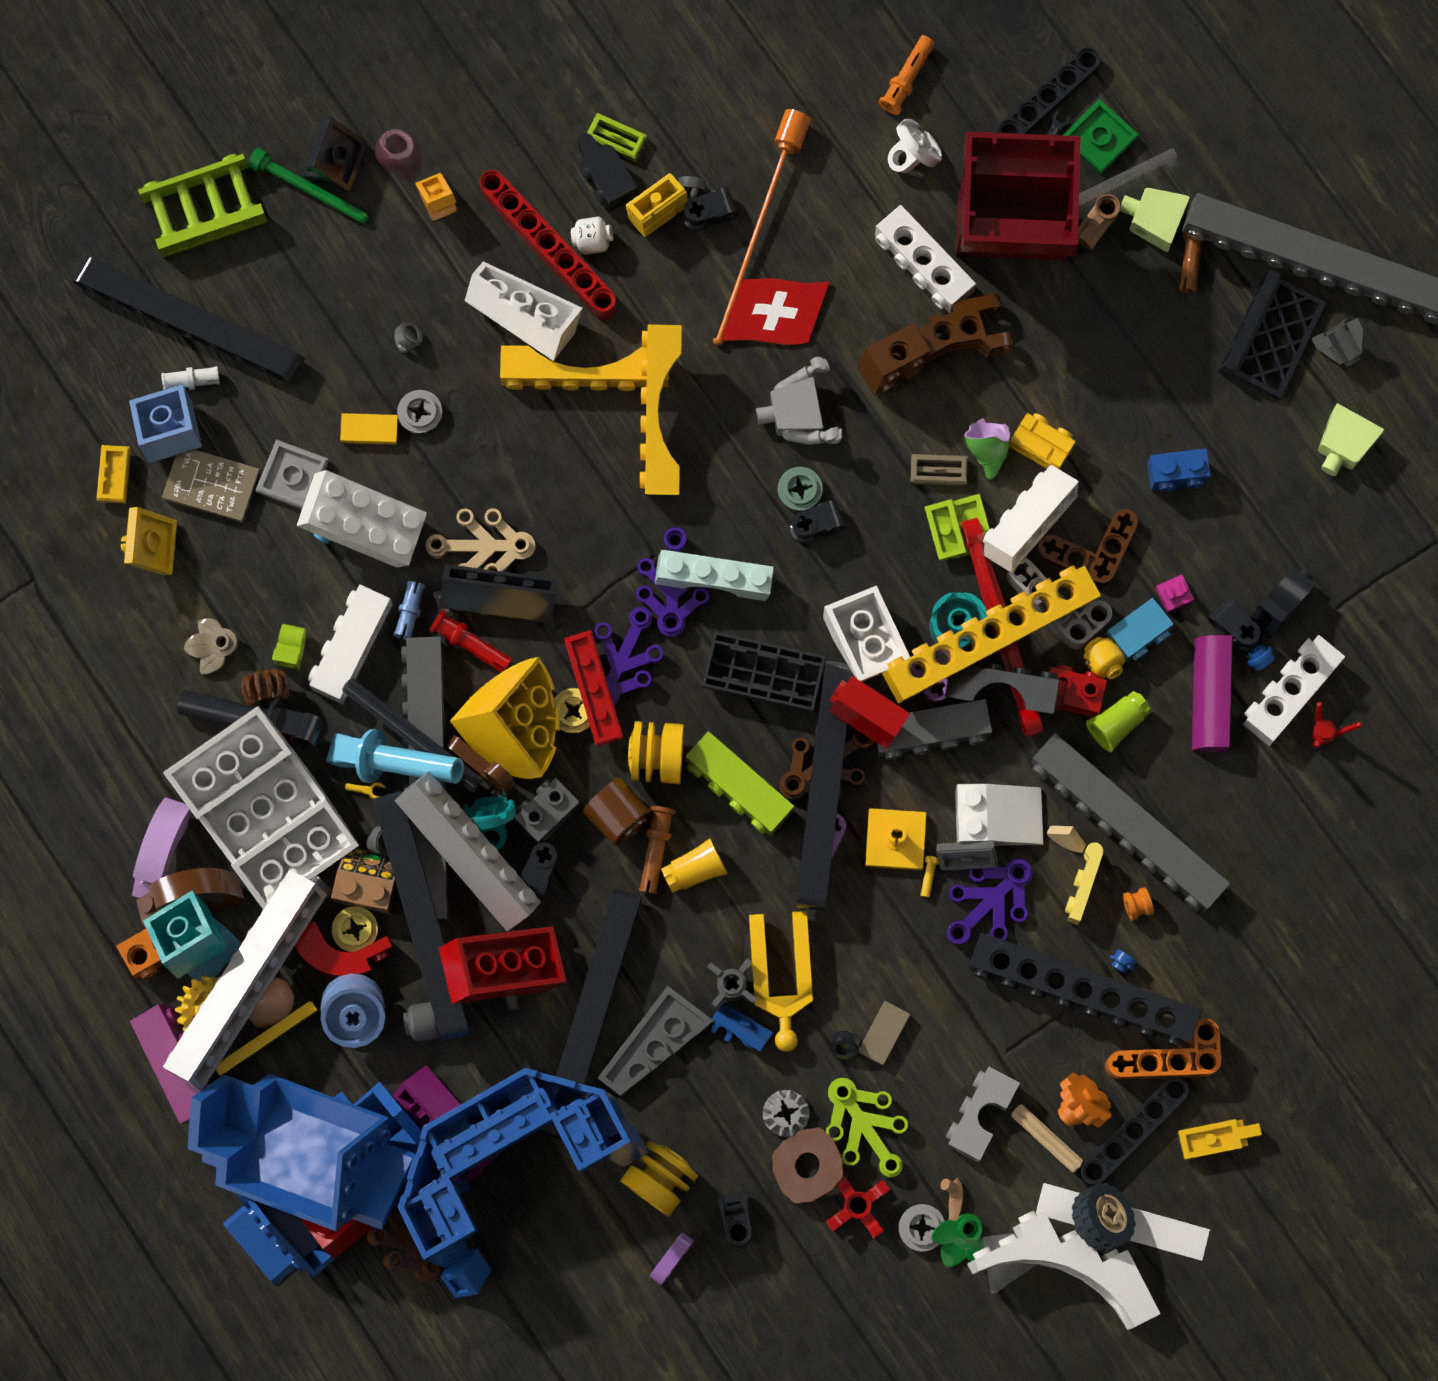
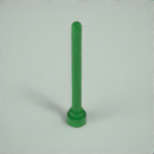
[248,147,368,223]

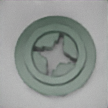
[778,467,823,511]

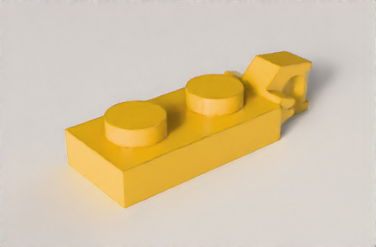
[1178,1119,1262,1160]

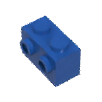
[1147,449,1211,492]

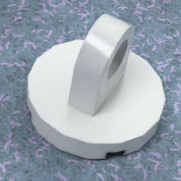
[888,119,942,173]

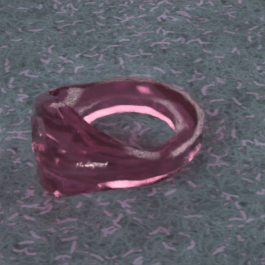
[375,129,414,167]

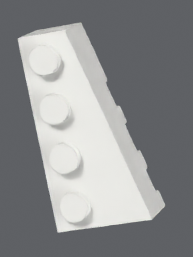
[465,262,583,361]

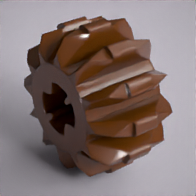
[241,669,290,707]

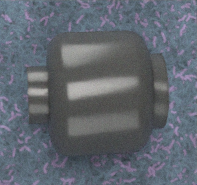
[403,1002,440,1042]

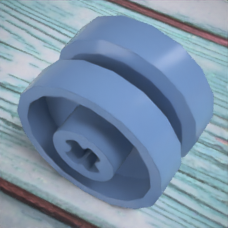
[321,974,385,1048]

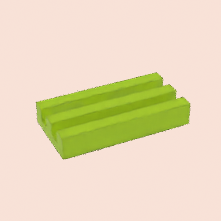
[587,113,647,162]

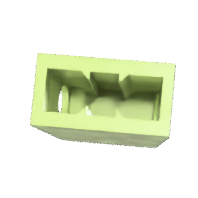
[1120,188,1190,252]
[1318,403,1384,476]

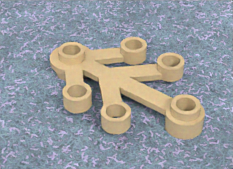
[425,508,535,572]

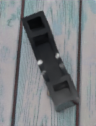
[945,662,1067,715]

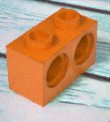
[116,929,163,980]

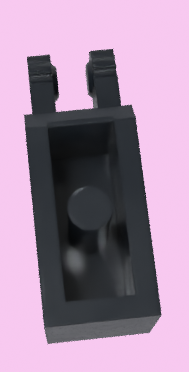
[578,133,638,212]

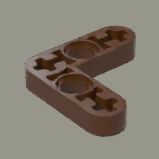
[1037,509,1138,586]
[444,735,516,798]

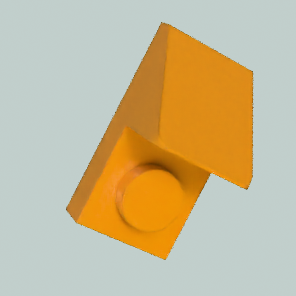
[415,173,457,221]

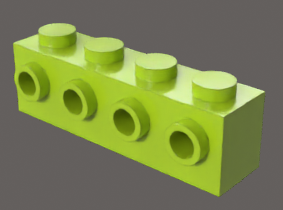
[685,731,794,836]

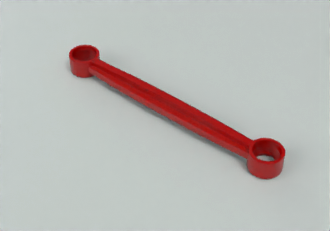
[960,517,1043,737]

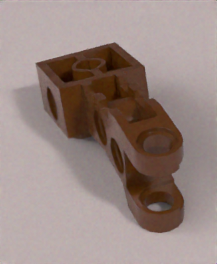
[857,294,1015,395]

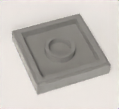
[255,440,329,509]

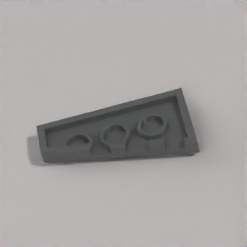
[598,986,714,1096]

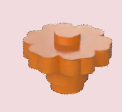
[1058,1073,1112,1128]

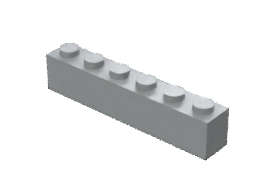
[394,771,541,931]

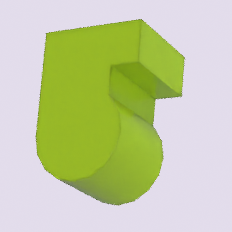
[272,624,306,670]

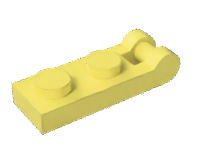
[1065,842,1103,925]

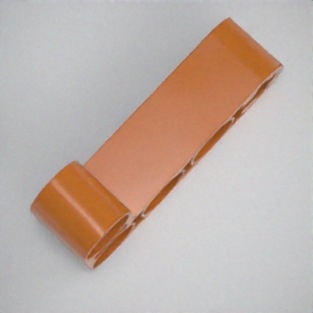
[1105,1019,1221,1080]

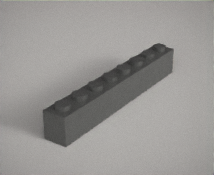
[1031,733,1230,913]

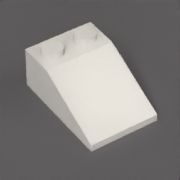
[823,586,910,682]
[955,784,1043,846]

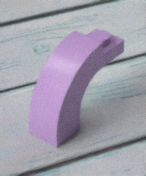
[132,797,191,898]

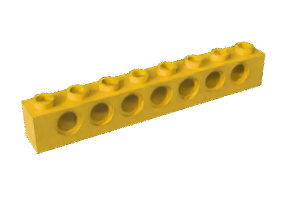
[882,565,1101,704]

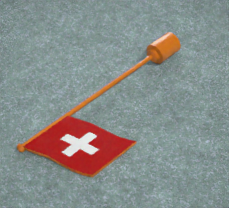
[713,109,830,346]

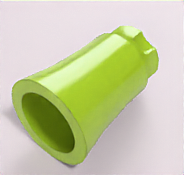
[1086,691,1151,752]

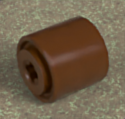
[583,777,651,846]

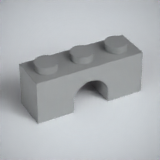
[946,1067,1020,1162]

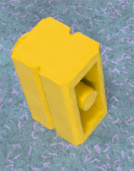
[626,173,688,237]
[1009,413,1076,470]

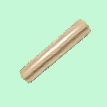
[1011,1104,1083,1172]

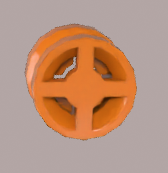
[1123,887,1154,921]

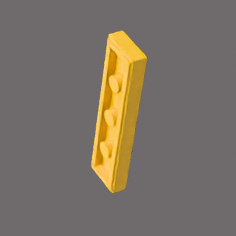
[216,1001,318,1076]

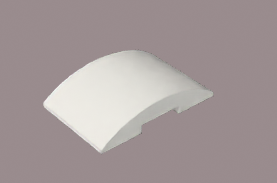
[163,706,359,908]

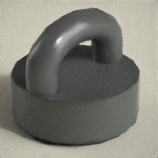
[678,176,706,200]
[394,321,423,353]
[366,826,388,855]

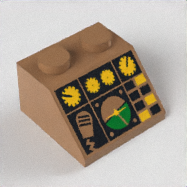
[331,848,397,914]

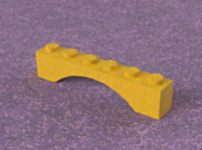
[640,325,682,495]
[500,346,669,391]

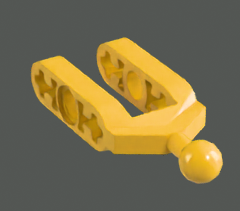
[749,911,813,1052]

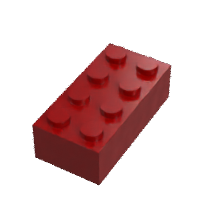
[439,926,567,1004]

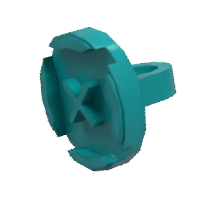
[461,796,516,850]

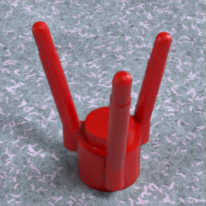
[1311,702,1362,748]

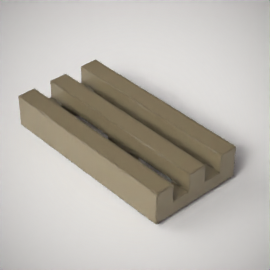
[910,454,968,486]

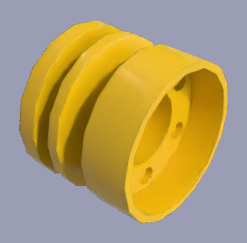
[628,721,684,784]
[620,1140,698,1217]

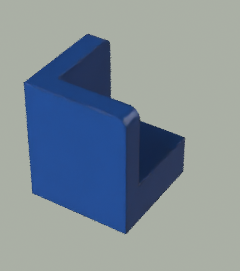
[441,1249,491,1298]

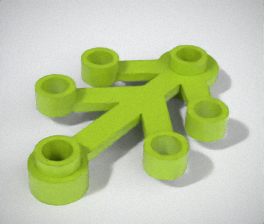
[826,1078,908,1178]

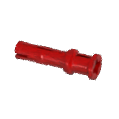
[429,609,512,673]

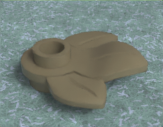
[184,618,238,675]

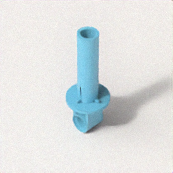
[326,729,464,784]

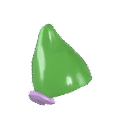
[964,418,1010,479]

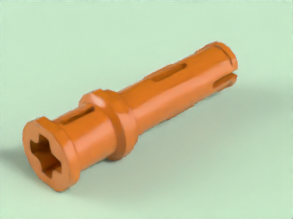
[878,35,935,115]

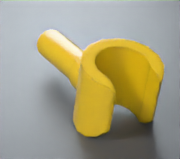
[345,783,385,800]

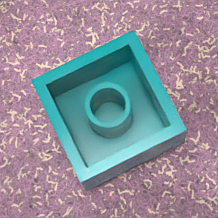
[143,890,227,979]

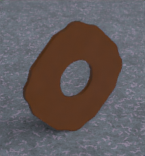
[772,1128,844,1204]

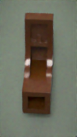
[136,868,244,926]

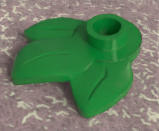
[931,1213,985,1268]

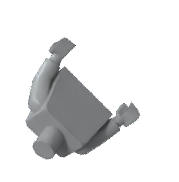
[756,357,842,445]

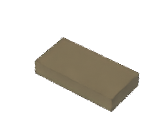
[858,1001,910,1066]

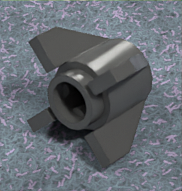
[1312,317,1365,366]
[707,958,756,1008]

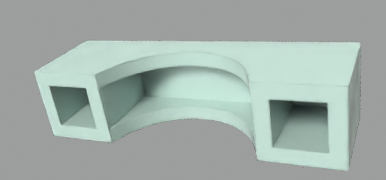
[655,550,773,601]

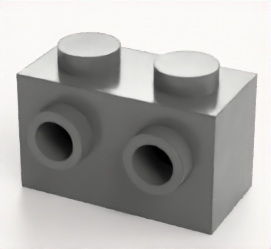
[514,778,581,844]

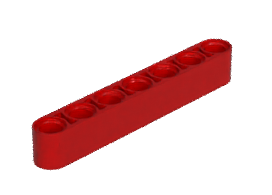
[480,170,616,320]

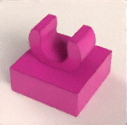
[1155,575,1194,613]

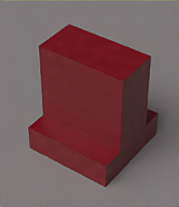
[956,132,1081,261]

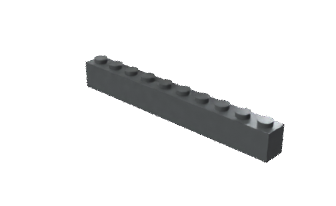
[1182,193,1438,324]
[401,637,449,923]

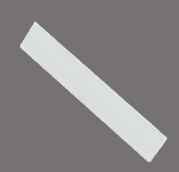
[1036,1183,1210,1261]

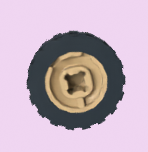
[1072,1183,1136,1252]

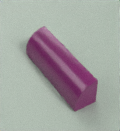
[1191,635,1232,752]
[393,1066,502,1183]

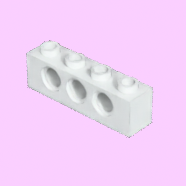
[875,205,976,313]
[1243,635,1345,746]

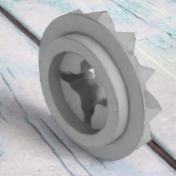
[397,390,442,434]
[763,1090,809,1137]
[899,1204,944,1252]

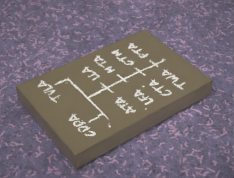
[162,449,260,523]

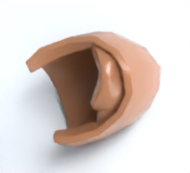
[249,977,294,1028]

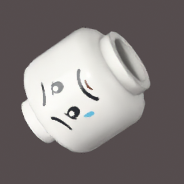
[571,217,613,255]

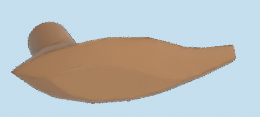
[941,1178,963,1221]

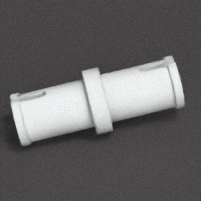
[161,366,220,390]

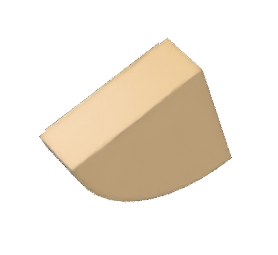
[1047,826,1086,853]

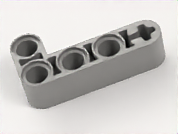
[1006,558,1112,650]

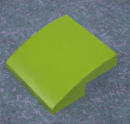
[925,494,990,561]

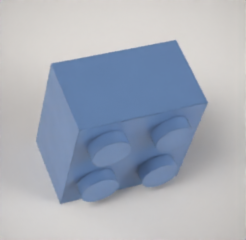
[129,384,202,463]

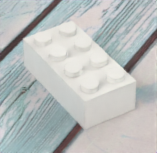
[297,470,427,568]

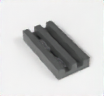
[936,841,998,871]

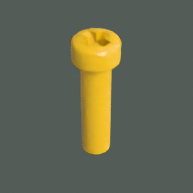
[920,856,939,898]

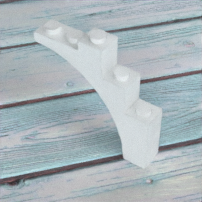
[968,1210,1160,1330]

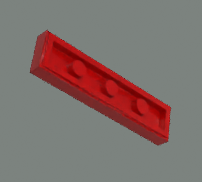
[564,630,624,747]

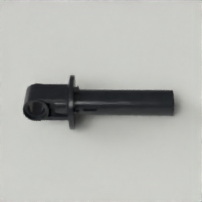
[177,690,324,751]

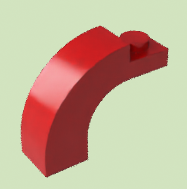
[295,921,394,978]

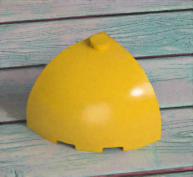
[450,657,560,779]

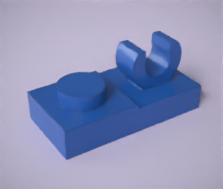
[711,1002,773,1051]

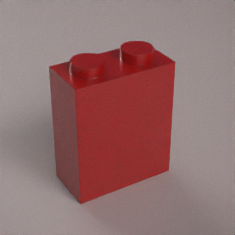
[829,676,910,749]

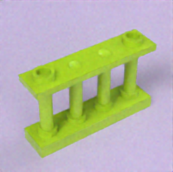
[138,154,267,258]

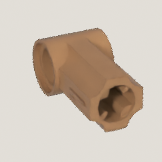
[1078,194,1120,250]

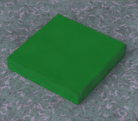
[1063,99,1139,175]

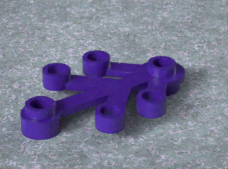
[636,527,709,637]
[595,607,663,705]
[947,859,1033,945]

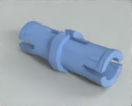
[394,581,425,640]

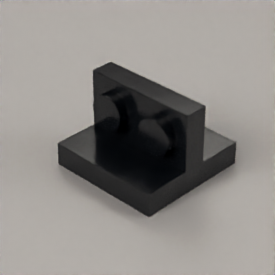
[302,117,368,192]

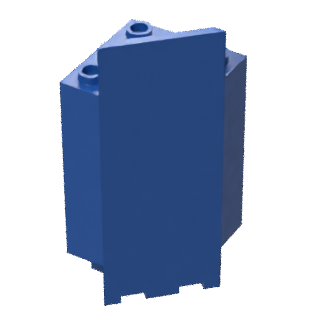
[187,1074,416,1231]
[223,1082,421,1286]

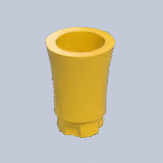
[661,838,727,893]

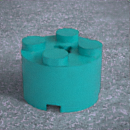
[929,592,987,652]

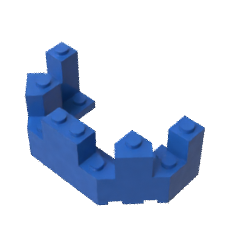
[398,1068,649,1268]

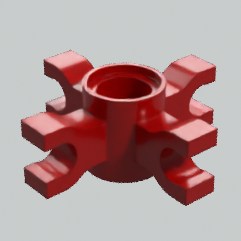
[826,1176,890,1238]

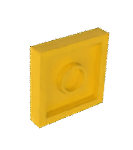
[121,507,177,576]
[865,808,926,870]

